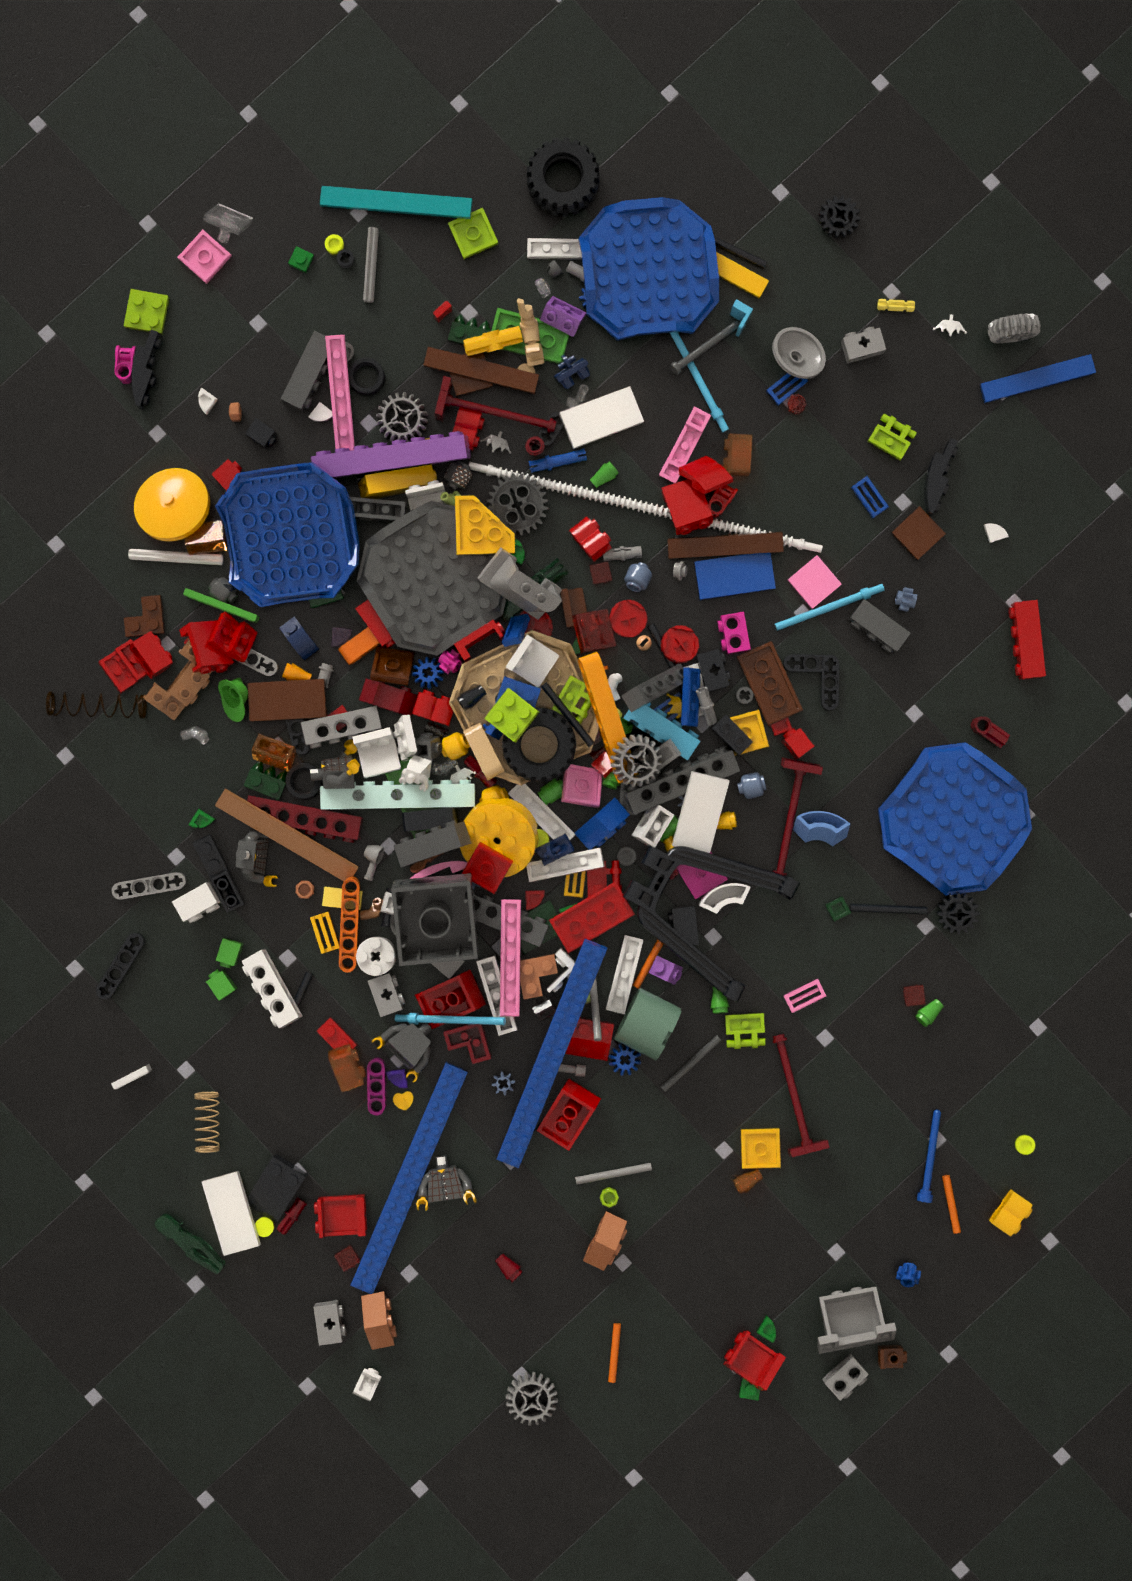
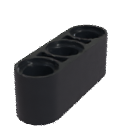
[402,807,459,832]

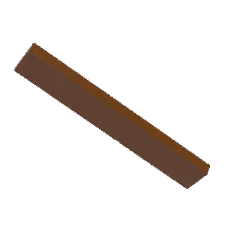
[423,347,539,394]
[668,532,784,559]

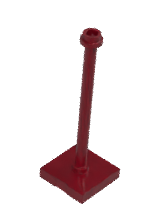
[435,376,557,433]
[773,757,823,876]
[773,1034,830,1157]

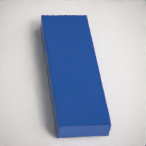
[681,667,700,727]

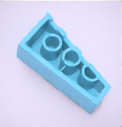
[624,703,700,760]

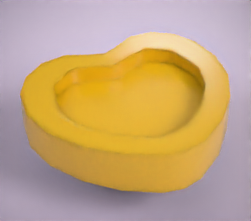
[393,1091,413,1110]

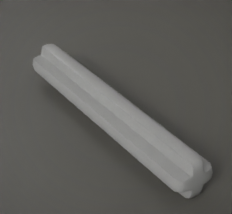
[363,227,379,303]

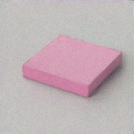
[177,229,232,284]
[787,555,841,609]
[561,764,602,808]

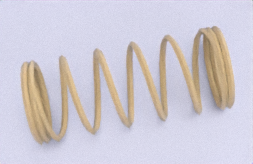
[194,1092,220,1153]

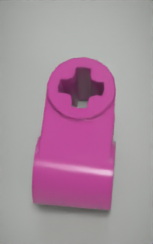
[114,345,136,384]

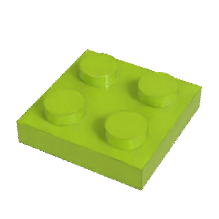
[448,208,498,259]
[124,289,169,334]
[484,688,539,743]

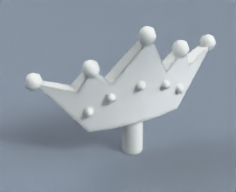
[933,314,967,337]
[450,765,476,784]

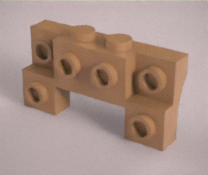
[143,638,212,720]

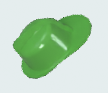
[218,678,248,722]

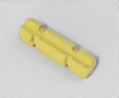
[877,299,915,312]

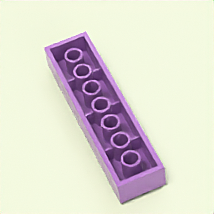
[311,431,471,478]

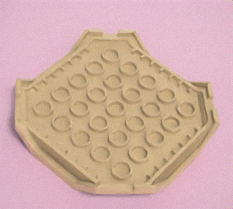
[449,630,599,786]

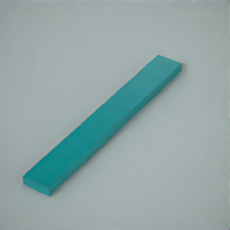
[320,186,473,219]

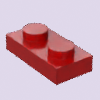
[317,1017,358,1058]

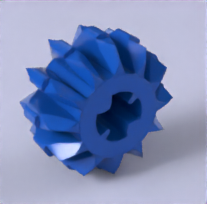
[412,657,445,690]
[609,1043,641,1076]

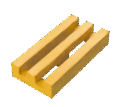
[564,871,586,898]
[310,911,340,954]

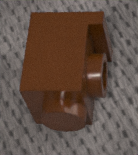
[878,1345,907,1369]

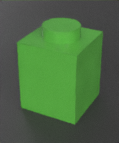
[215,938,244,968]
[206,969,238,1001]

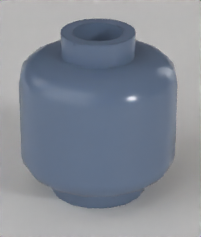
[624,562,652,592]
[737,772,767,799]

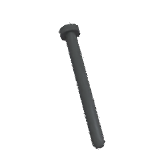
[670,321,740,375]

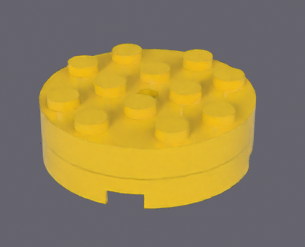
[460,797,539,877]

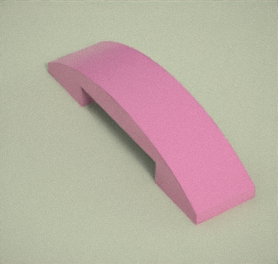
[659,406,711,483]
[410,861,468,879]

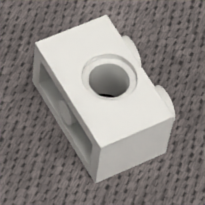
[631,805,674,848]

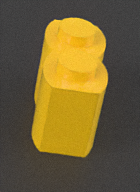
[989,1190,1032,1237]

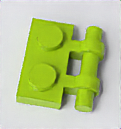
[867,414,917,461]
[552,675,591,724]
[725,1013,765,1049]

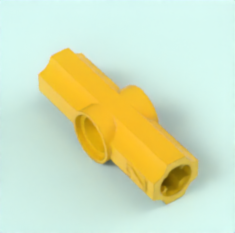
[463,326,523,356]

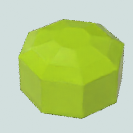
[600,1187,619,1208]

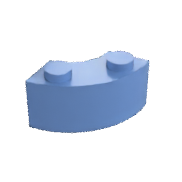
[793,811,851,847]

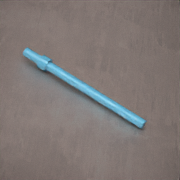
[670,332,729,433]
[775,584,885,631]
[395,1013,506,1025]

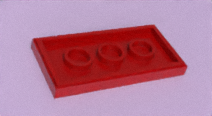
[549,881,635,954]

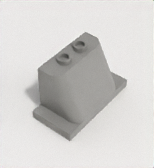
[477,547,562,620]
[817,1287,896,1354]

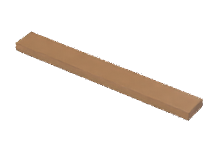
[215,788,358,884]

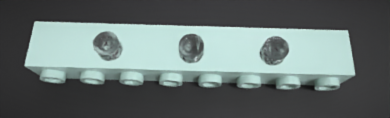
[320,780,476,809]

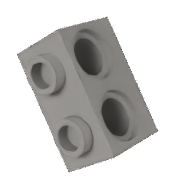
[823,1353,869,1400]

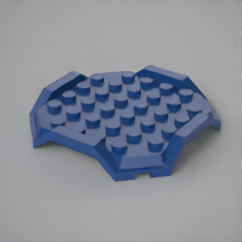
[578,197,719,341]
[215,462,359,607]
[878,742,1032,896]

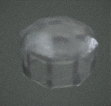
[535,278,551,298]

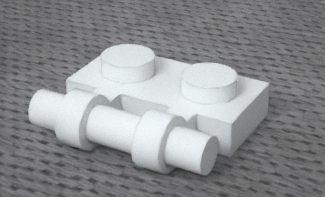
[393,715,417,761]

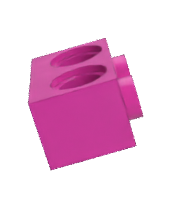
[717,612,751,655]

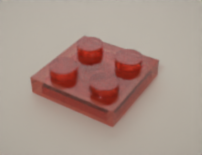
[572,609,616,653]

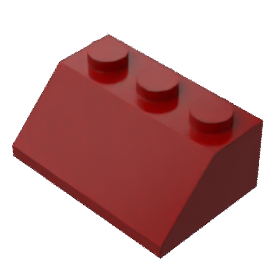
[565,1017,614,1061]

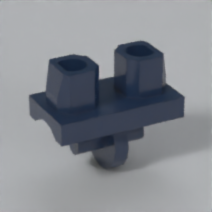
[554,355,590,389]
[535,833,574,866]

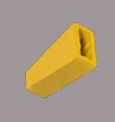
[358,464,437,499]

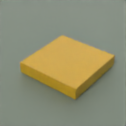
[730,710,769,756]
[741,1128,781,1169]

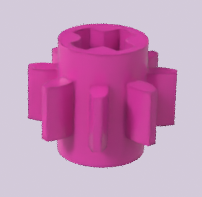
[438,649,462,674]

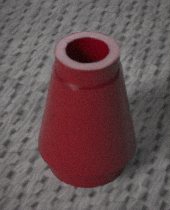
[525,436,544,456]
[495,1254,523,1282]

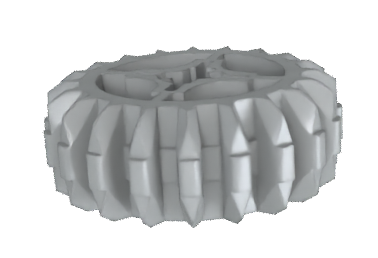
[988,313,1041,344]
[376,392,428,443]
[610,734,662,787]
[506,1372,558,1426]

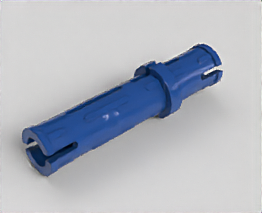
[528,448,587,473]

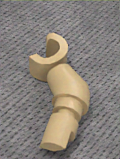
[517,298,544,366]

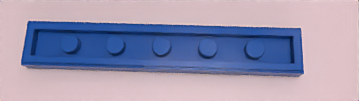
[980,354,1096,403]

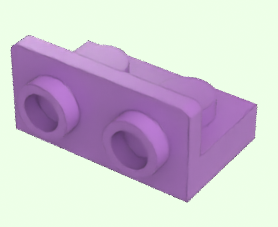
[540,296,586,337]

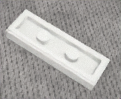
[527,238,582,260]

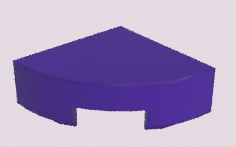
[386,1069,408,1088]

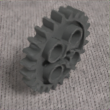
[487,473,549,536]

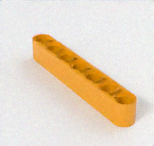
[578,652,638,783]

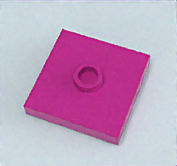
[676,851,728,899]

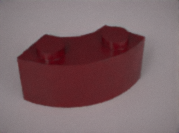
[359,678,417,717]

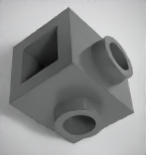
[415,733,442,761]

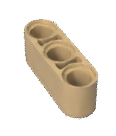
[463,723,505,780]

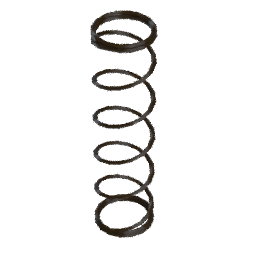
[46,691,147,719]

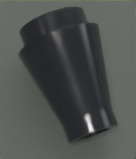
[457,685,487,711]

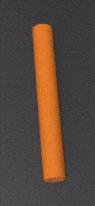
[633,939,663,989]
[942,1175,961,1234]
[608,1323,621,1383]

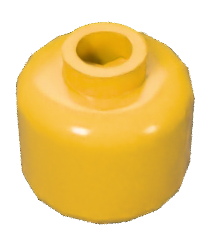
[441,732,470,760]
[479,785,509,802]

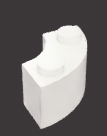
[698,883,750,914]

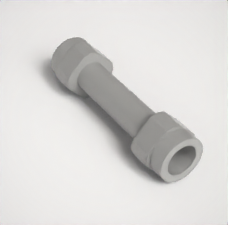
[558,1064,586,1077]

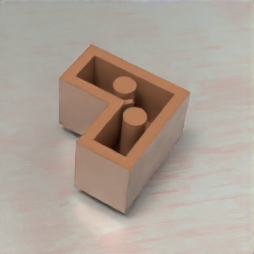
[520,953,558,999]
[583,1211,627,1271]
[361,1291,397,1350]

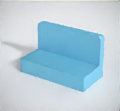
[730,299,753,337]

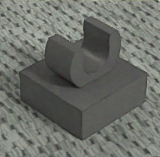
[533,996,556,1021]

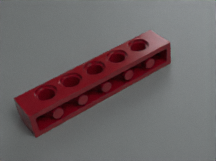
[247,795,363,843]

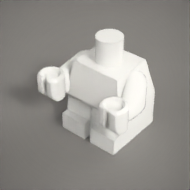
[399,755,432,792]

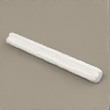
[128,549,224,565]

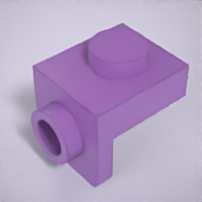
[649,956,683,985]

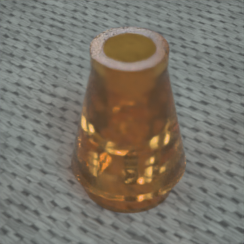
[733,1169,763,1194]

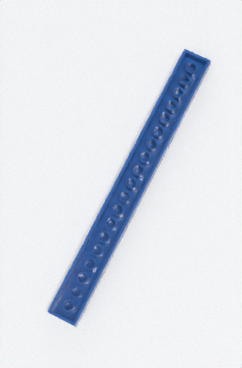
[496,939,607,1168]
[350,1062,468,1294]

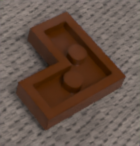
[124,595,165,637]

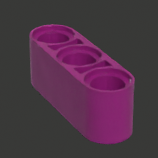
[367,1057,387,1115]

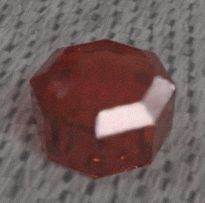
[787,394,807,414]

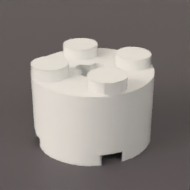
[356,936,396,976]

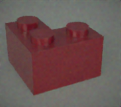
[443,1024,492,1064]

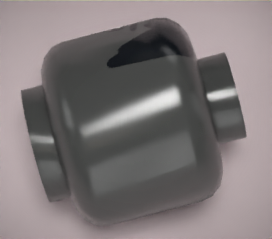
[208,577,238,604]

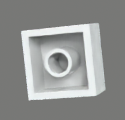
[172,882,221,923]

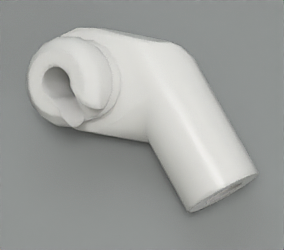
[608,673,622,701]

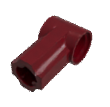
[971,717,1010,749]

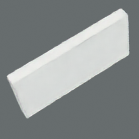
[559,386,644,449]
[672,771,729,853]
[202,1171,261,1256]

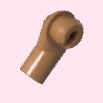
[360,898,383,920]

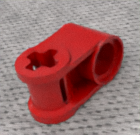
[708,485,738,518]

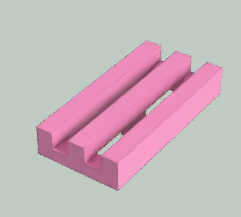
[783,979,826,1013]

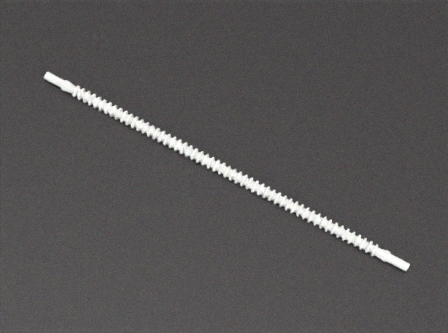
[469,462,823,553]

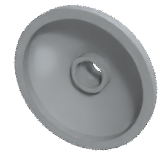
[772,327,826,379]

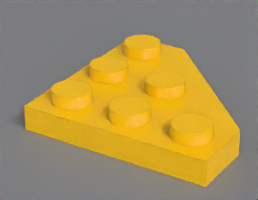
[455,495,515,555]

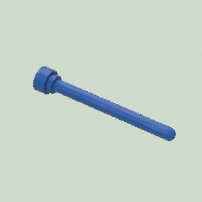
[917,1109,941,1203]

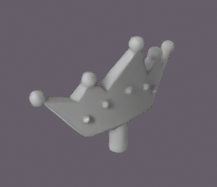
[479,431,512,454]

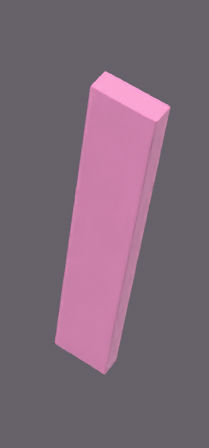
[325,335,355,451]
[500,899,521,1016]

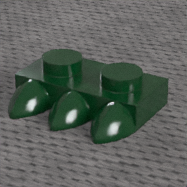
[448,314,490,345]
[244,761,287,800]

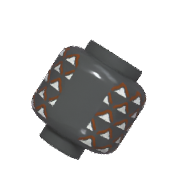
[444,460,472,491]

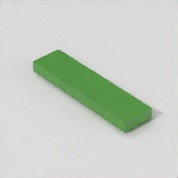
[183,588,260,623]

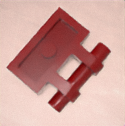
[587,861,622,897]

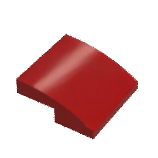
[679,456,733,494]
[208,611,258,662]
[98,639,147,694]

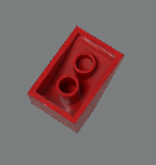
[415,970,486,1029]
[536,1078,601,1151]

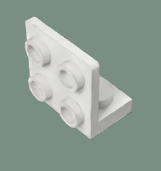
[405,480,445,511]
[506,634,559,687]
[352,727,401,778]
[547,948,575,993]

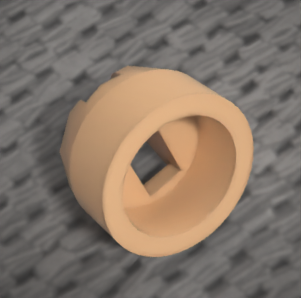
[636,635,652,651]

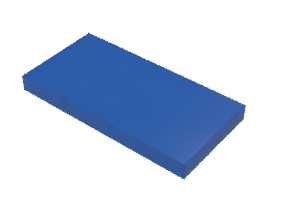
[694,553,776,600]

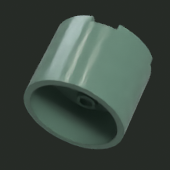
[614,988,681,1061]

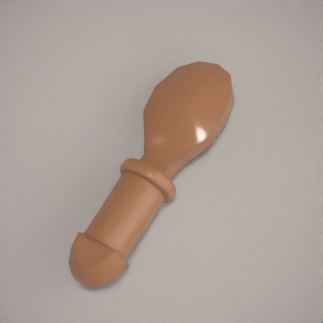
[410,853,444,873]

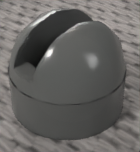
[547,260,563,277]

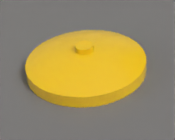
[134,468,210,541]

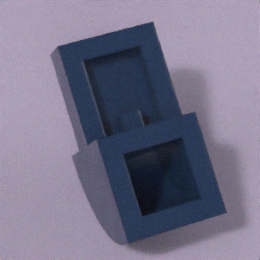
[279,617,319,660]

